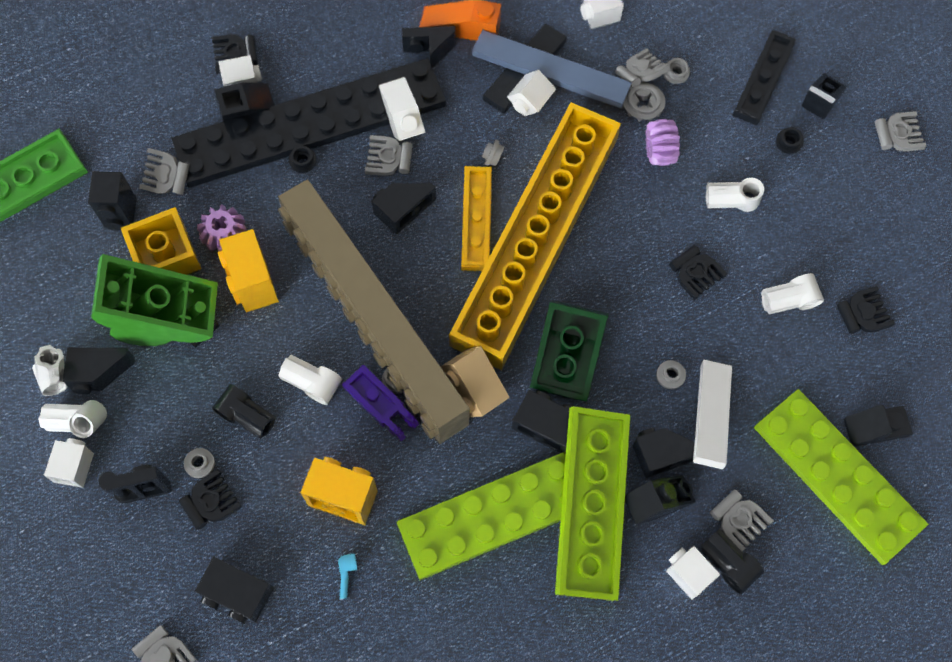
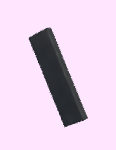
[483,23,567,114]
[732,30,797,126]

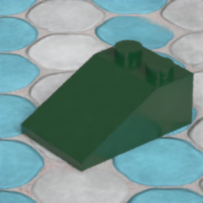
[530,300,609,402]

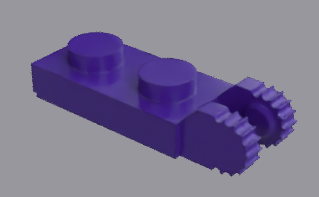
[342,365,419,442]

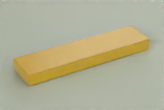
[461,166,492,271]

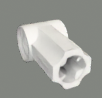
[706,177,764,212]
[761,273,824,315]
[32,345,68,396]
[278,355,342,405]
[39,400,107,438]

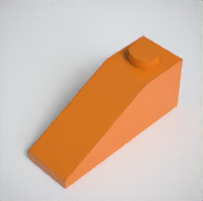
[419,0,501,41]

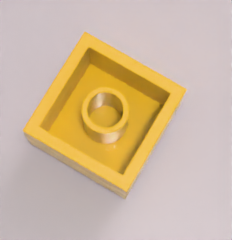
[121,207,202,275]
[217,229,279,313]
[300,457,378,525]

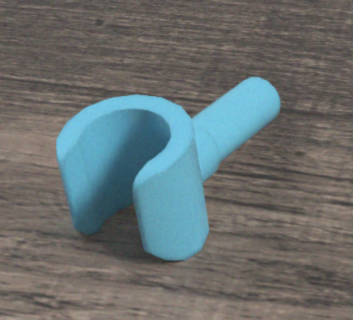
[338,553,358,599]

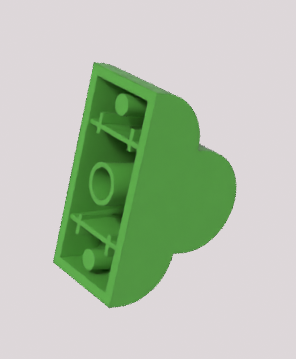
[91,254,218,346]

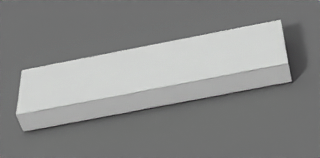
[693,360,732,469]

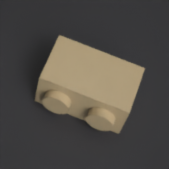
[441,346,510,418]

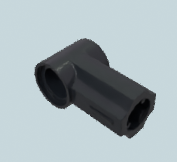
[212,384,276,439]
[699,528,764,594]

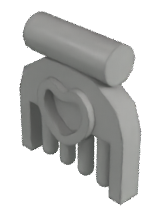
[615,48,670,88]
[874,111,926,152]
[365,135,413,176]
[139,148,190,195]
[710,489,774,551]
[132,625,197,662]

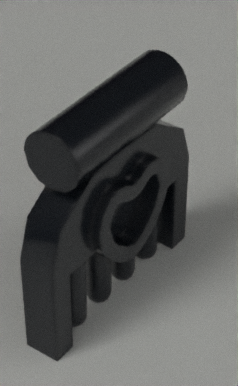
[212,34,258,74]
[669,245,727,300]
[837,286,895,334]
[179,469,242,530]

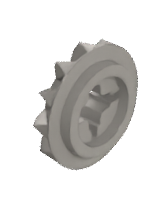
[623,82,665,122]

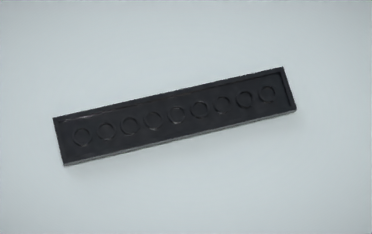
[171,58,446,188]

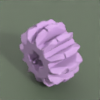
[645,119,680,166]
[197,204,247,252]

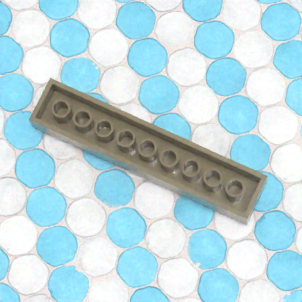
[278,179,469,444]

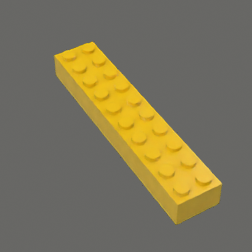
[449,102,621,370]

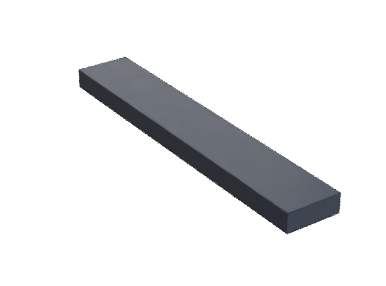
[472,30,632,109]

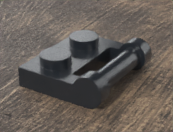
[98,465,172,504]

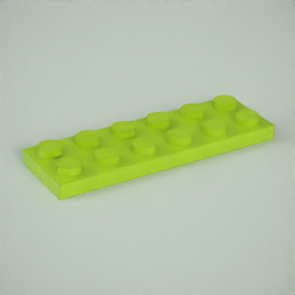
[754,389,929,565]
[555,406,630,601]
[396,452,566,580]

